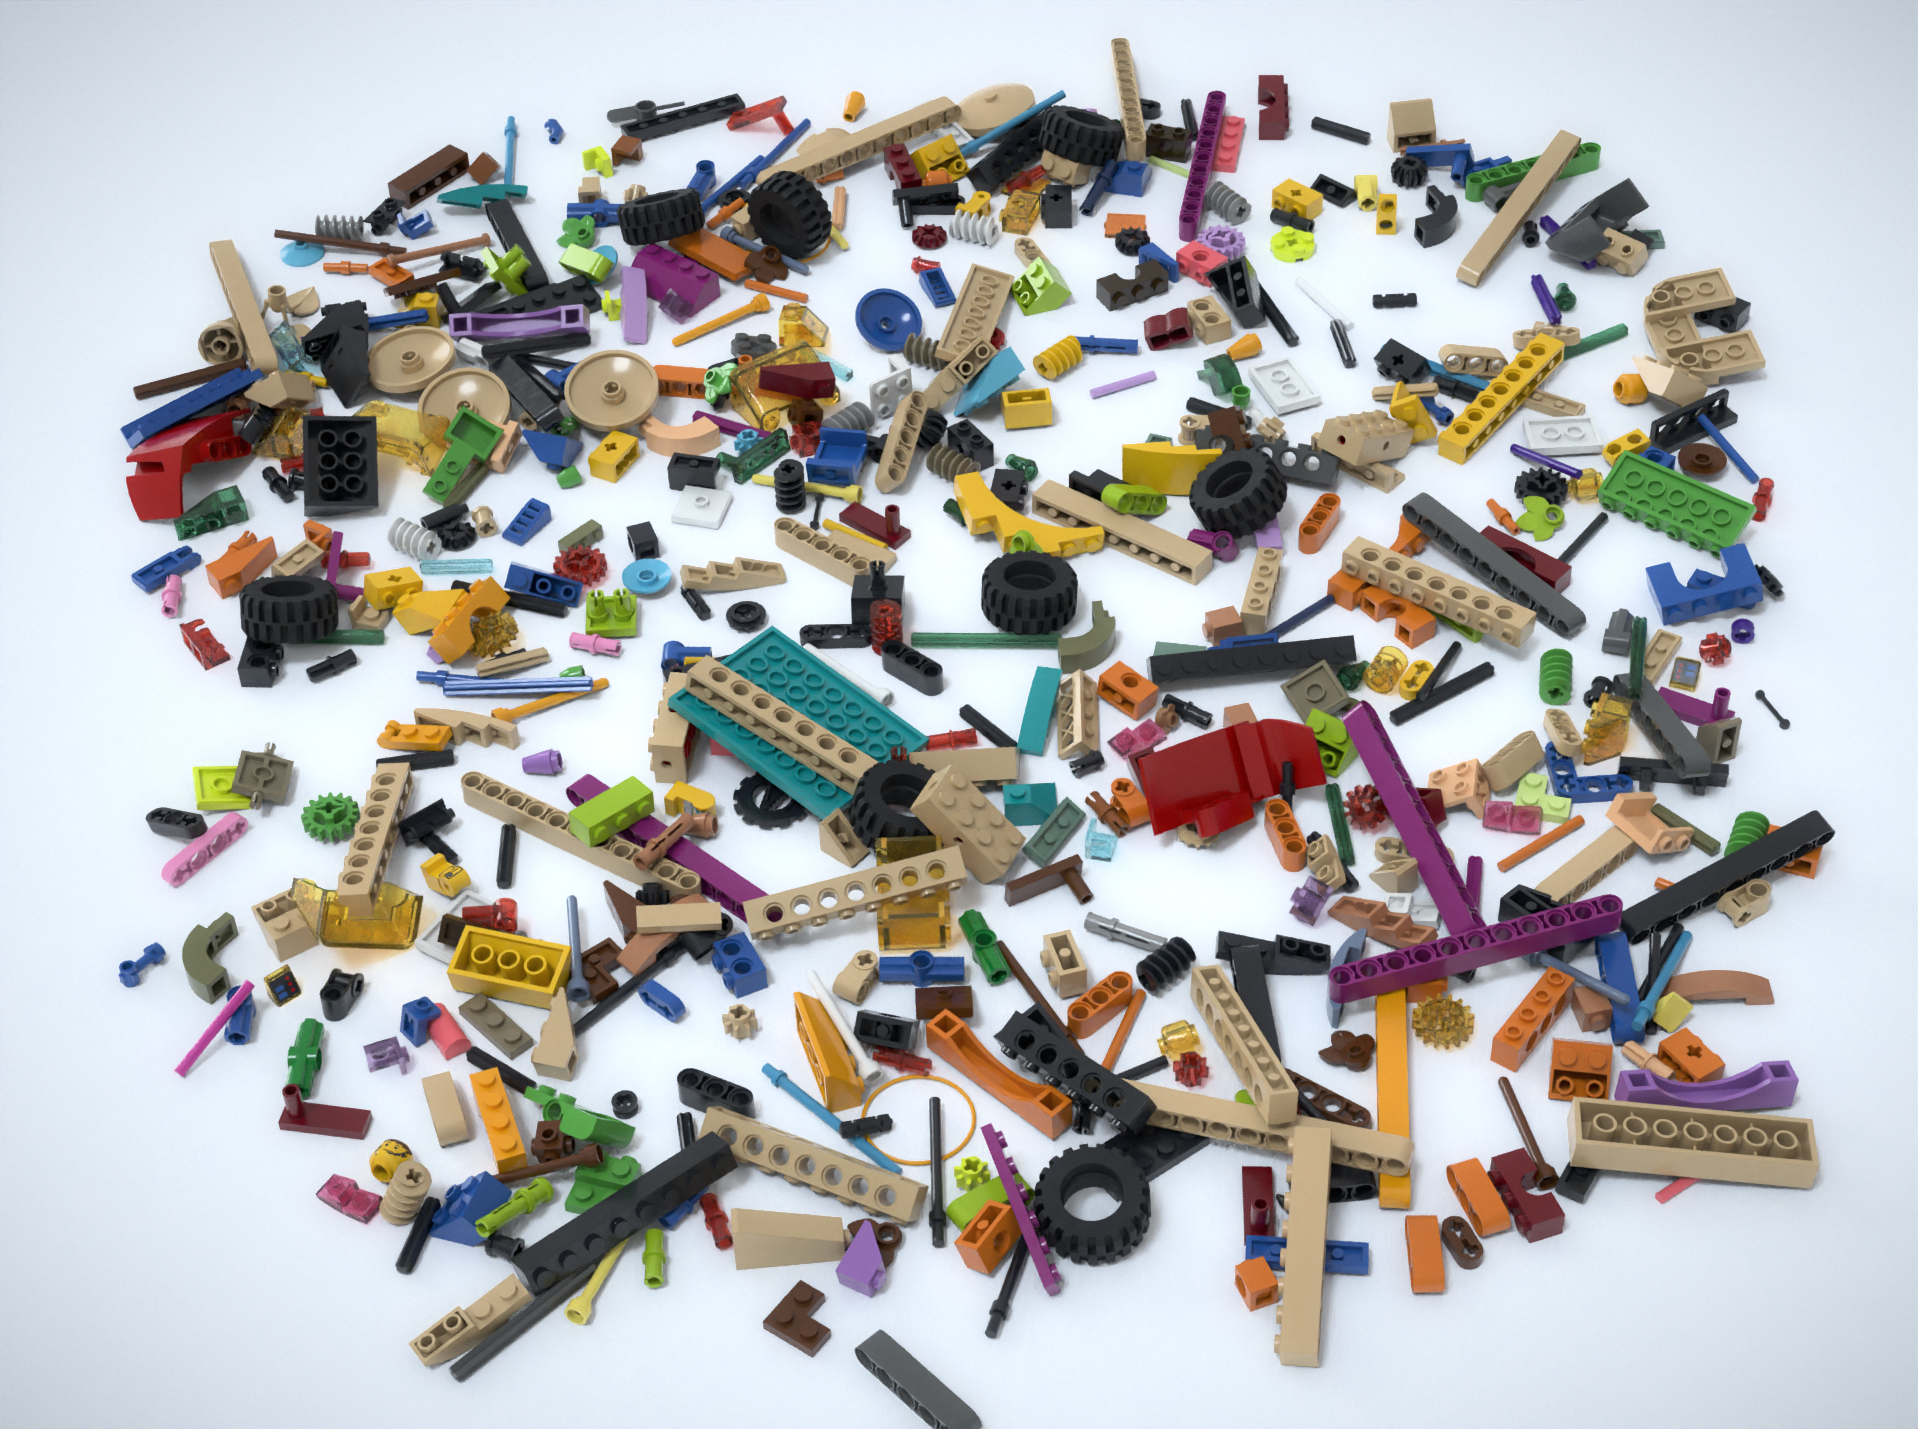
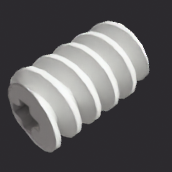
[949,209,998,246]
[387,517,442,562]

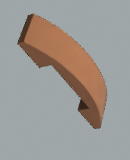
[617,893,709,977]
[1658,970,1774,1005]

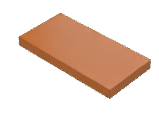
[668,228,755,281]

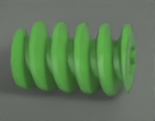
[1539,648,1573,705]
[1724,811,1770,857]

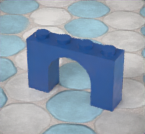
[1645,543,1764,626]

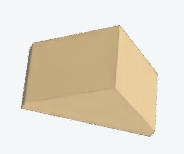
[818,808,869,868]
[1369,858,1418,893]

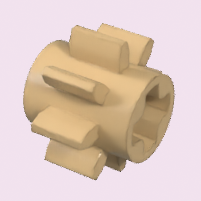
[622,184,648,203]
[1256,416,1286,442]
[722,1004,758,1039]

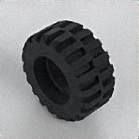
[1038,105,1124,167]
[747,171,832,260]
[616,188,705,246]
[1189,448,1288,540]
[981,550,1078,636]
[239,575,339,644]
[849,759,944,861]
[1034,1143,1151,1265]

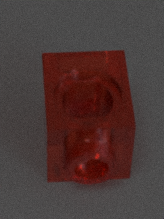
[789,419,822,458]

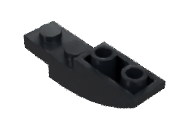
[1215,930,1331,975]

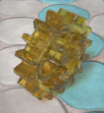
[468,611,519,659]
[1411,993,1475,1050]

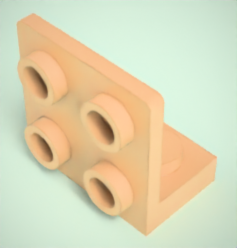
[1428,758,1491,820]

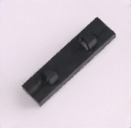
[1617,756,1729,795]

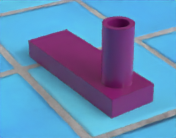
[326,531,364,601]
[1658,686,1736,727]

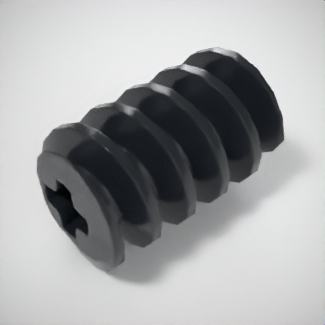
[773,459,806,513]
[1136,936,1196,995]

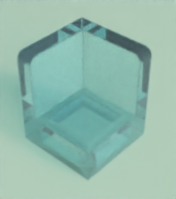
[1085,818,1117,862]

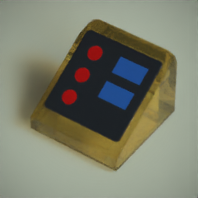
[1669,656,1702,692]
[263,964,302,1007]

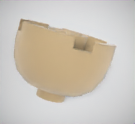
[197,321,245,365]

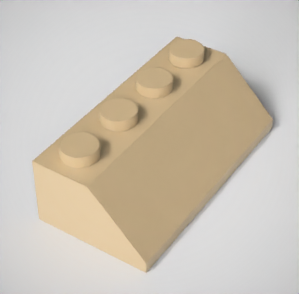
[909,747,1020,786]

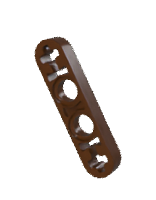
[1284,1067,1371,1129]

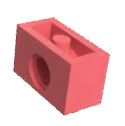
[1176,240,1228,288]

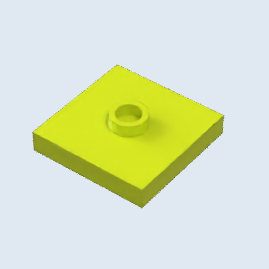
[192,766,251,810]

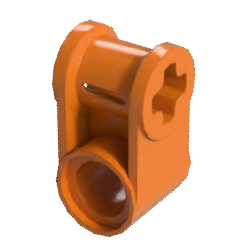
[1110,778,1151,829]

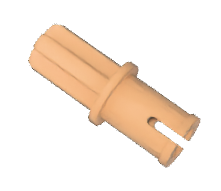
[1621,1041,1676,1080]

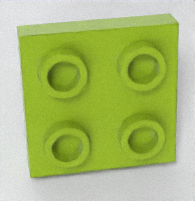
[480,244,532,296]
[585,588,637,638]

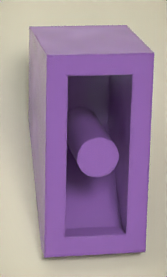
[835,1220,887,1298]

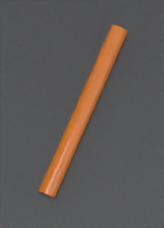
[1497,815,1585,872]
[1101,989,1146,1071]

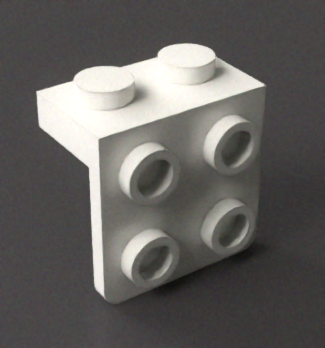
[869,354,912,421]

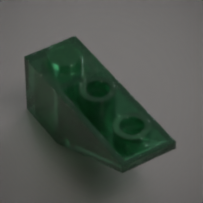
[173,485,249,541]

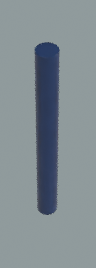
[1264,594,1335,637]

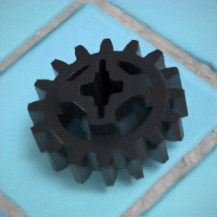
[1514,467,1568,506]

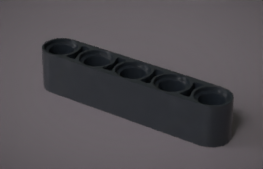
[1229,945,1281,1063]

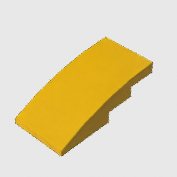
[1122,441,1222,495]

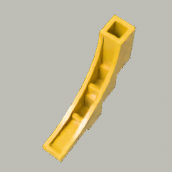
[953,471,1105,557]

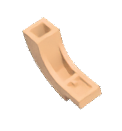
[638,414,721,457]

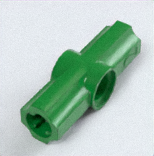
[958,909,1011,985]
[285,1018,325,1100]

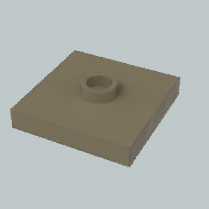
[1280,659,1352,725]

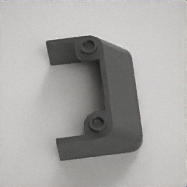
[1545,177,1649,263]

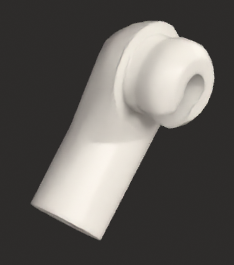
[1248,407,1265,428]

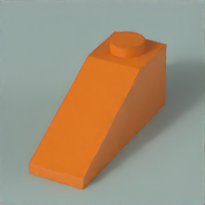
[205,536,278,600]

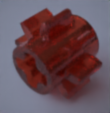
[1699,632,1732,665]
[1173,1051,1209,1087]

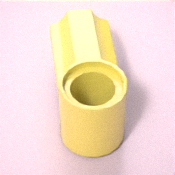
[1354,175,1378,212]

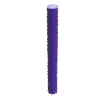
[1510,444,1583,479]

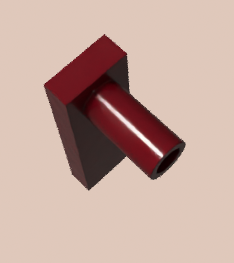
[839,501,911,550]
[278,1084,373,1140]
[1242,1166,1275,1246]

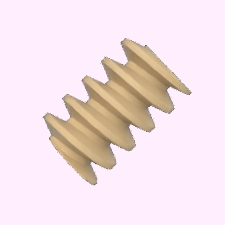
[379,1160,432,1225]

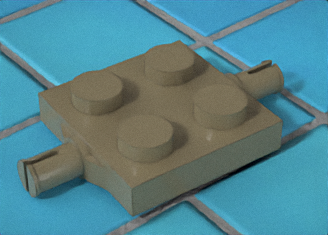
[231,742,294,810]

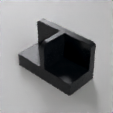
[667,452,721,491]

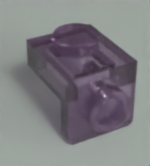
[363,1036,410,1075]

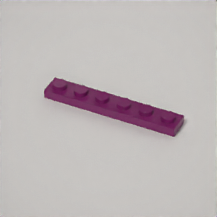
[980,1123,1062,1297]

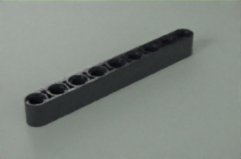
[1618,810,1836,945]

